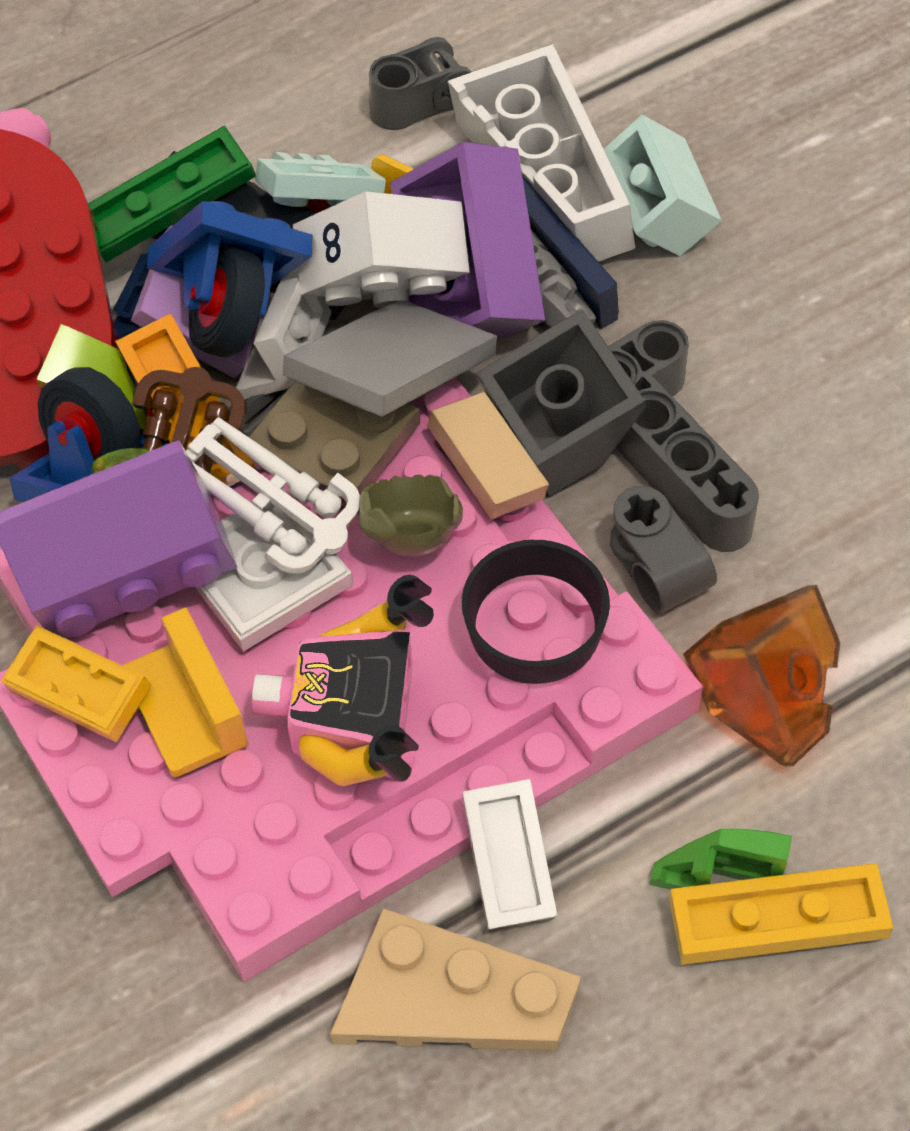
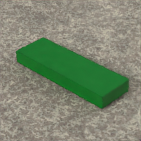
[88,125,256,263]

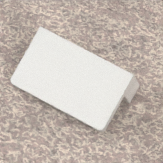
[236,268,331,399]

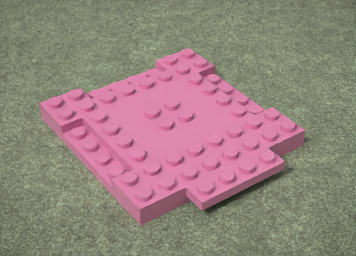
[0,377,703,983]

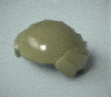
[358,474,463,557]

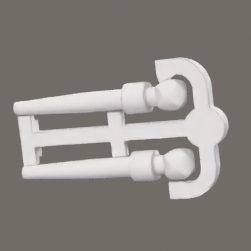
[186,417,360,574]

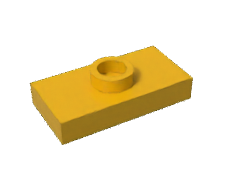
[1,625,151,743]

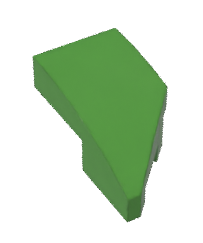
[650,829,792,890]

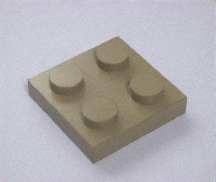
[249,381,420,508]

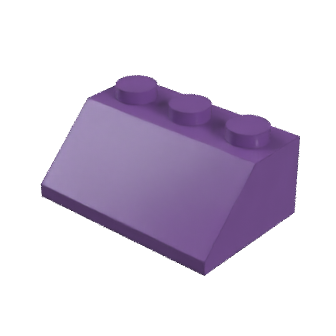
[390,142,545,339]
[0,440,238,638]

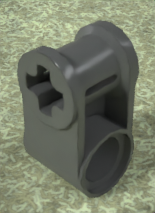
[369,37,472,130]
[610,486,717,614]

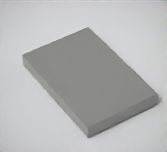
[283,300,497,417]

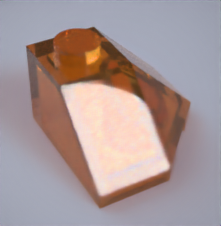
[683,585,841,767]

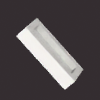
[461,779,557,931]

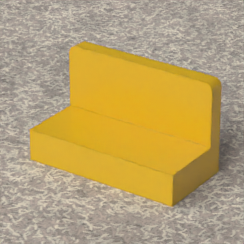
[123,607,248,777]

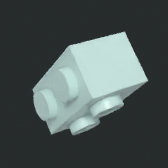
[604,114,722,256]

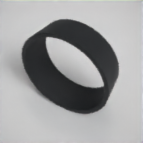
[462,539,610,684]

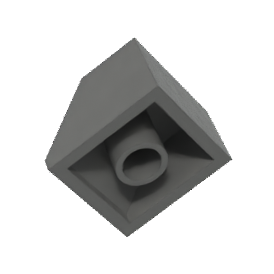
[476,309,647,496]

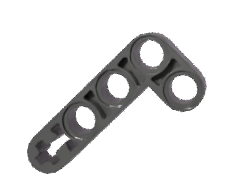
[608,320,759,552]

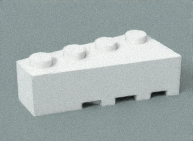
[448,44,635,262]

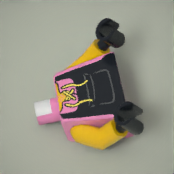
[252,574,434,786]

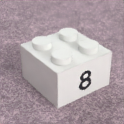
[293,191,470,309]

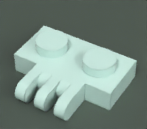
[255,152,386,207]

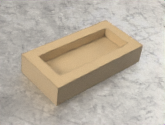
[427,392,549,519]

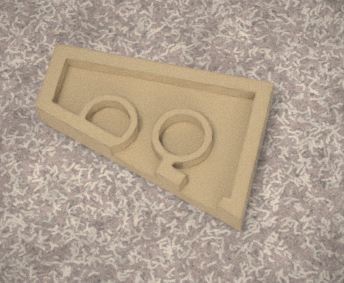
[330,908,581,1051]

